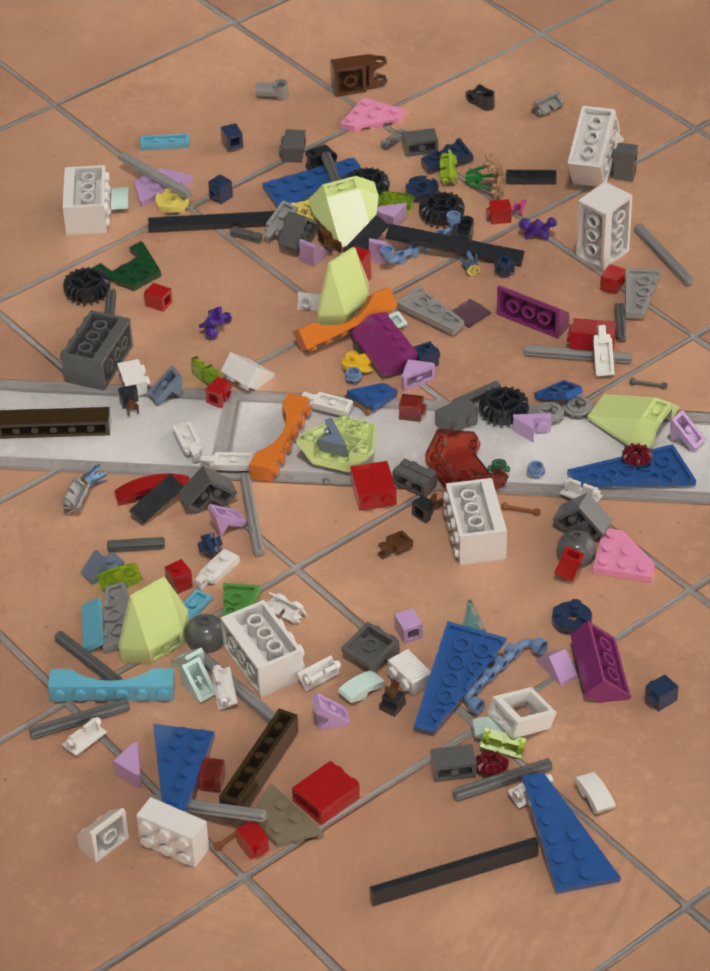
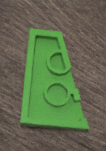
[222,583,261,617]

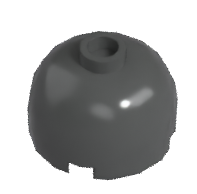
[556,530,596,568]
[186,614,223,653]

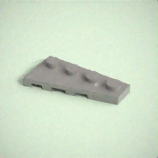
[625,268,662,319]
[397,285,464,335]
[103,581,129,654]

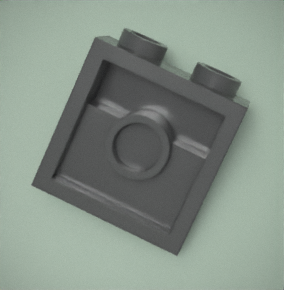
[341,622,400,672]

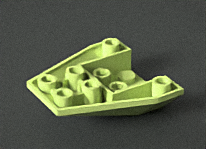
[309,176,379,249]
[317,247,369,325]
[587,394,679,449]
[296,416,376,472]
[118,577,189,664]

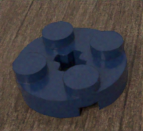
[405,175,439,203]
[552,599,592,634]

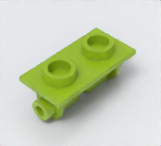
[440,149,458,186]
[480,727,526,759]

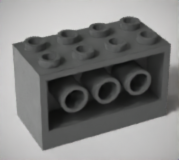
[60,310,133,391]

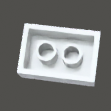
[136,797,209,867]

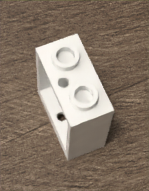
[487,687,557,739]

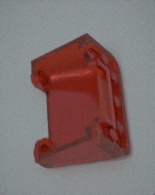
[425,428,509,490]

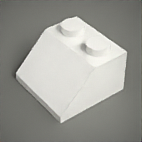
[221,352,276,390]
[77,808,129,863]

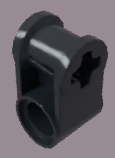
[465,84,495,111]
[305,145,338,170]
[452,216,474,240]

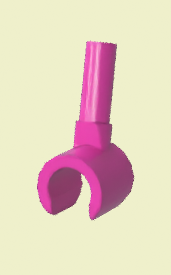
[513,199,526,215]

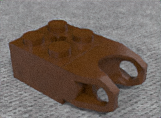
[330,54,387,97]

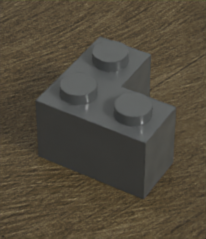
[278,211,319,252]
[179,466,237,513]
[552,492,612,540]

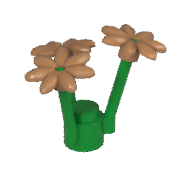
[465,153,505,200]

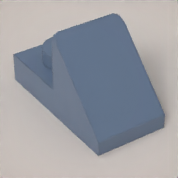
[148,366,182,405]
[318,417,348,457]
[81,550,125,585]

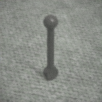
[629,378,668,390]

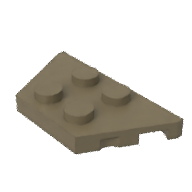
[256,783,324,848]

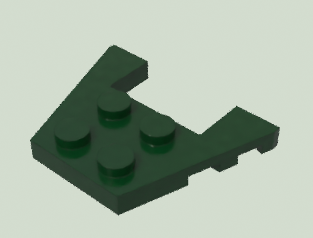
[92,241,161,291]

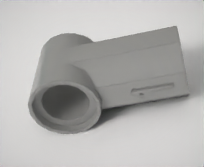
[256,79,289,101]

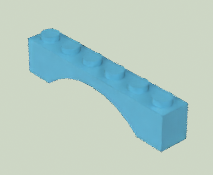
[48,668,175,702]

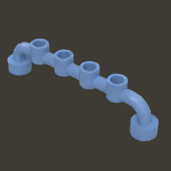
[380,210,460,265]
[464,637,548,715]

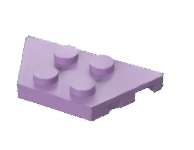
[134,168,193,207]

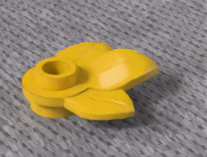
[341,351,373,373]

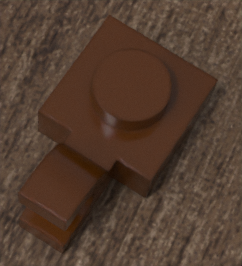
[317,225,342,253]
[378,530,413,560]

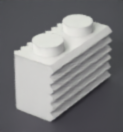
[117,359,150,396]
[387,649,431,696]

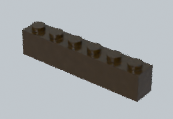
[0,407,111,439]
[219,708,299,820]

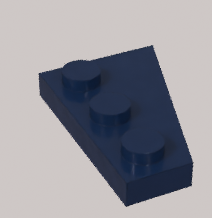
[421,138,473,173]

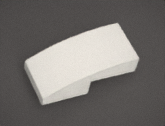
[574,772,616,814]

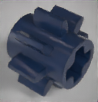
[494,256,515,278]
[197,532,223,556]

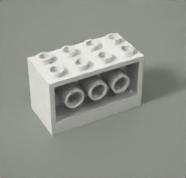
[567,106,620,187]
[63,165,111,235]
[576,182,632,270]
[443,478,507,565]
[220,600,305,698]

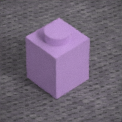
[394,608,423,644]

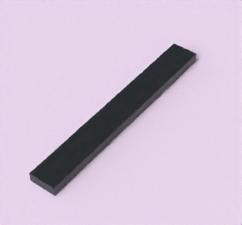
[148,211,275,233]
[386,224,525,267]
[370,837,539,907]

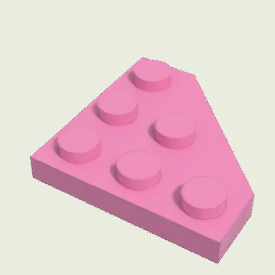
[340,98,406,132]
[592,528,655,583]

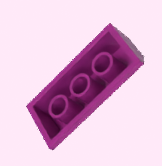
[497,285,570,339]
[351,312,418,376]
[570,621,631,703]

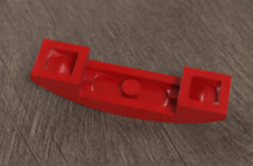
[114,473,190,506]

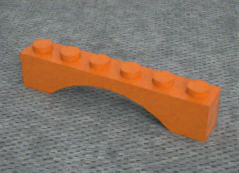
[293,287,398,352]
[249,393,312,483]

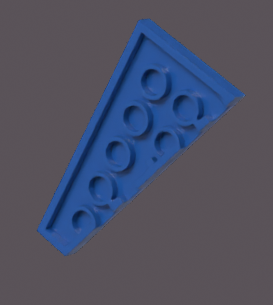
[262,157,361,208]
[567,444,696,487]
[413,621,507,736]
[153,724,215,812]
[522,772,621,894]

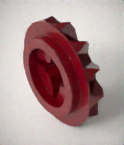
[622,443,653,466]
[476,750,509,775]

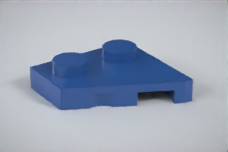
[534,380,583,400]
[347,383,398,411]

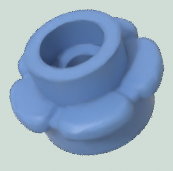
[345,367,362,383]
[527,461,545,478]

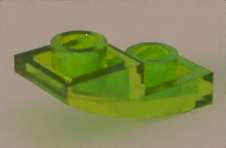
[378,191,415,211]
[191,356,221,385]
[97,563,143,593]

